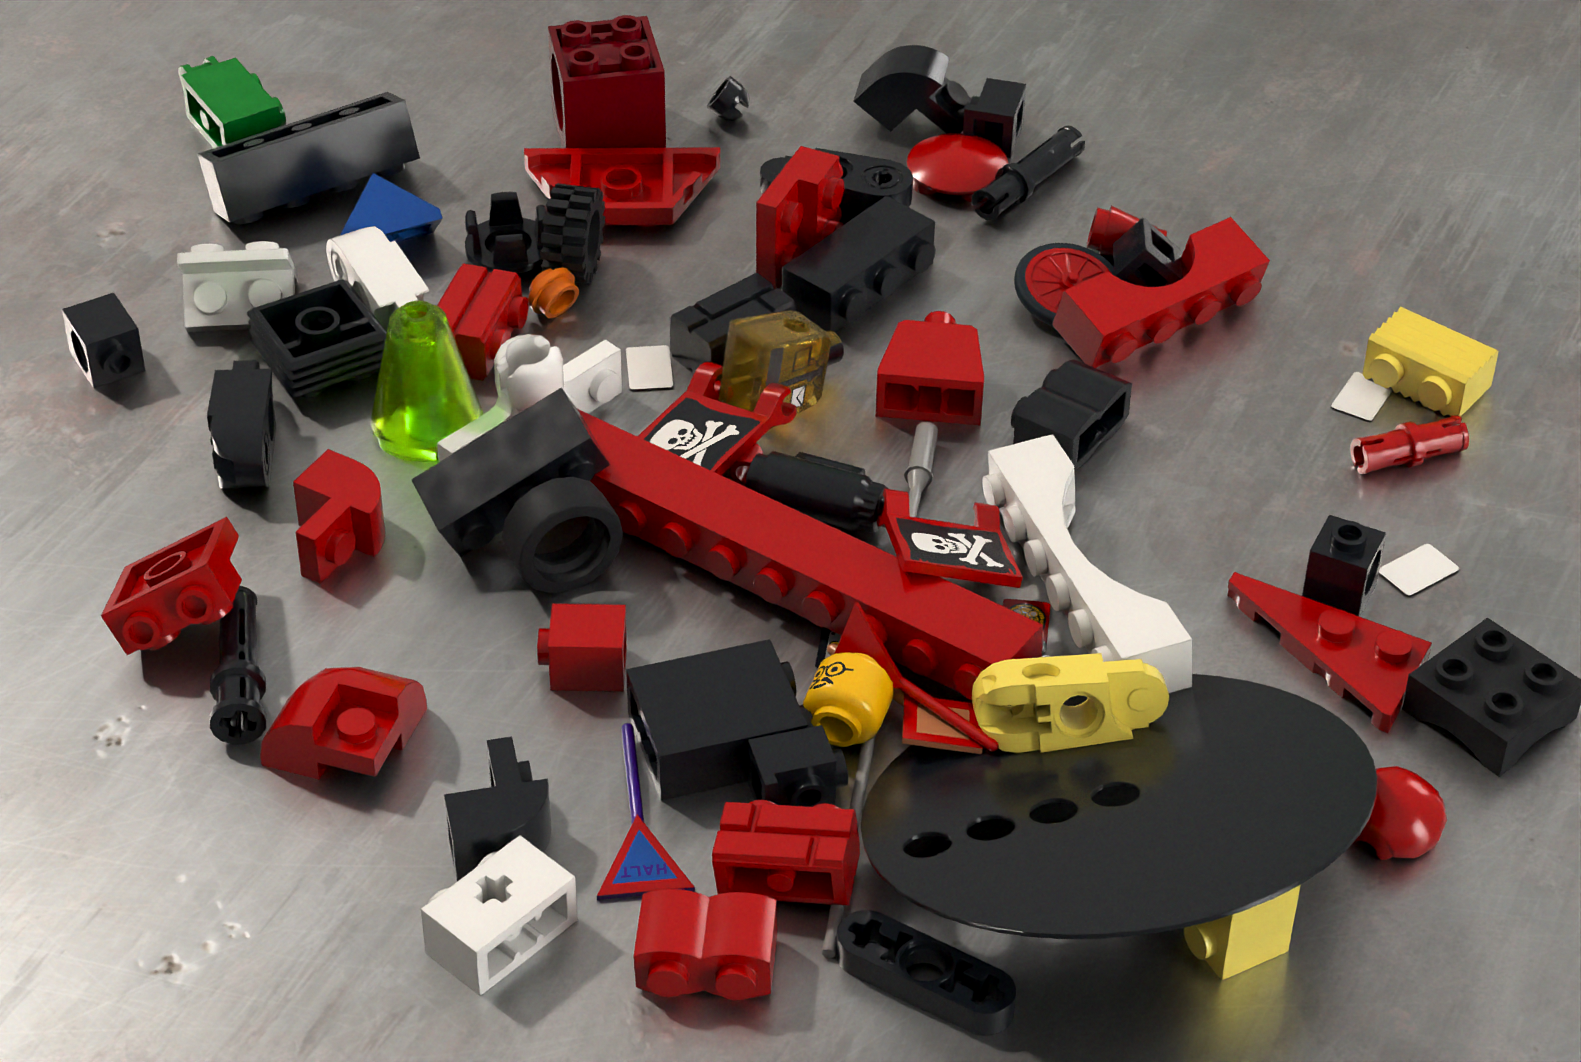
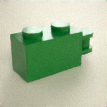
[178,56,286,148]

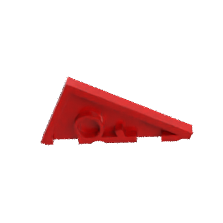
[1227,572,1432,733]

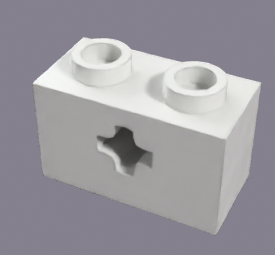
[421,835,578,996]

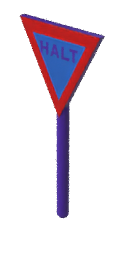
[597,723,695,900]

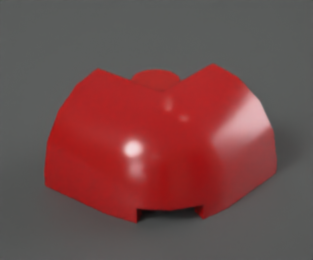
[260,667,427,780]

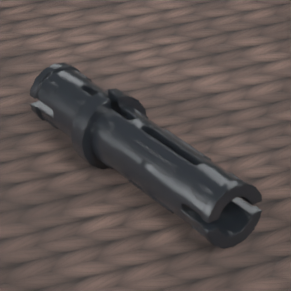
[971,126,1085,220]

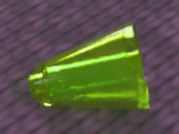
[371,300,483,462]

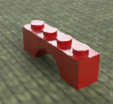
[1052,217,1270,368]

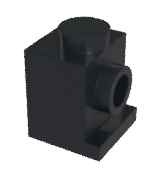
[963,78,1026,159]
[1111,217,1183,287]
[748,725,848,807]

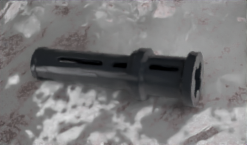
[210,586,266,744]

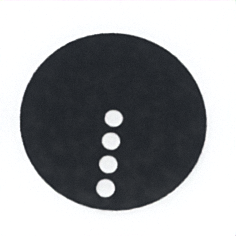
[861,674,1377,939]

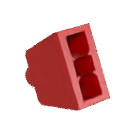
[875,311,984,426]

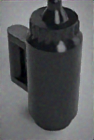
[745,451,888,532]

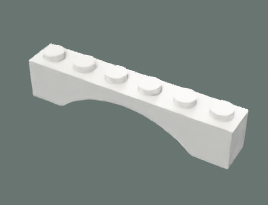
[982,434,1192,693]

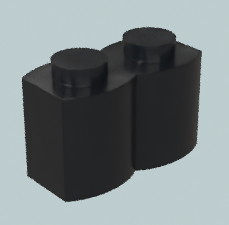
[1011,359,1132,470]

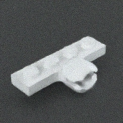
[437,334,622,462]

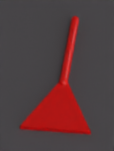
[834,602,999,752]

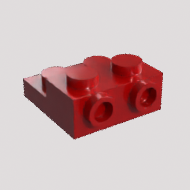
[756,146,844,289]
[101,517,242,655]

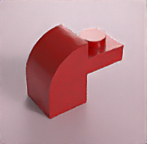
[293,449,385,584]

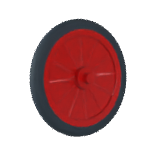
[1014,243,1114,327]

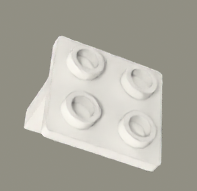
[177,241,298,332]

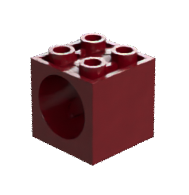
[548,15,666,148]

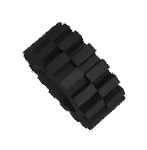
[540,183,605,284]

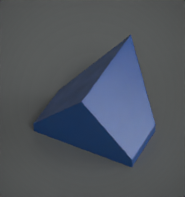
[339,173,443,243]

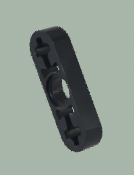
[836,910,1016,1035]

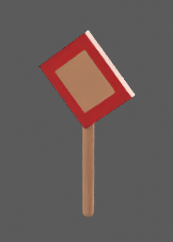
[827,643,983,754]

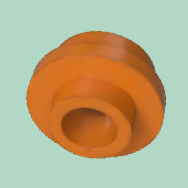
[528,268,579,318]

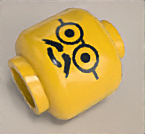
[803,652,894,747]

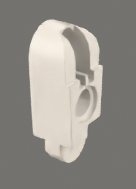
[326,226,429,352]

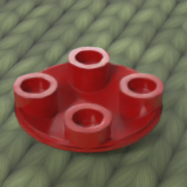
[907,133,1008,202]

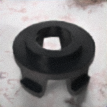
[465,192,547,274]

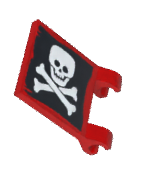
[637,362,797,476]
[876,488,1023,588]

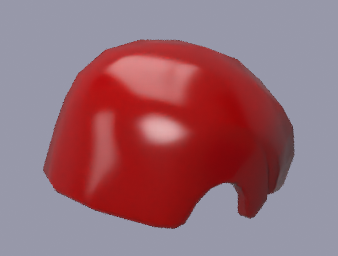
[1352,766,1447,860]

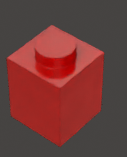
[537,604,627,692]

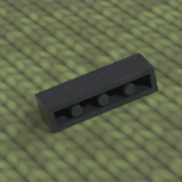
[198,92,420,224]

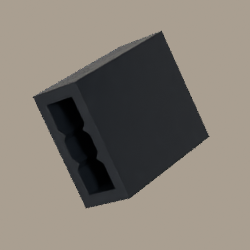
[626,639,815,800]

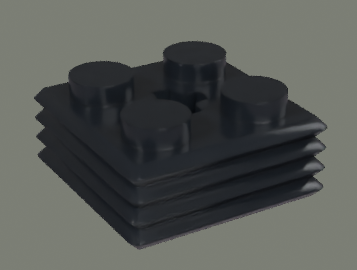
[247,279,392,398]

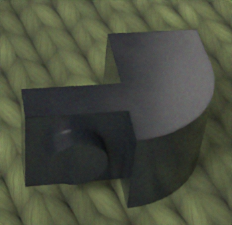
[853,45,971,134]
[444,736,551,882]

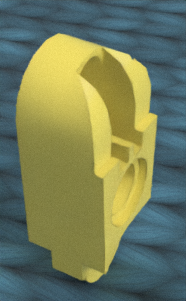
[971,653,1169,753]

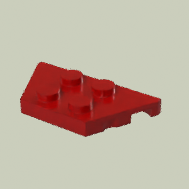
[524,147,720,227]

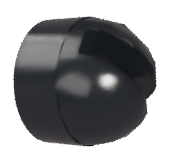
[707,76,750,120]

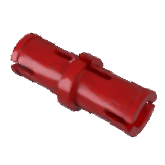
[1350,415,1469,474]

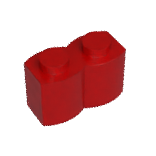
[633,889,778,1000]

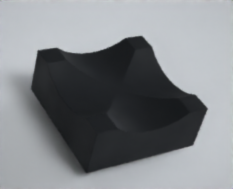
[1402,618,1581,777]

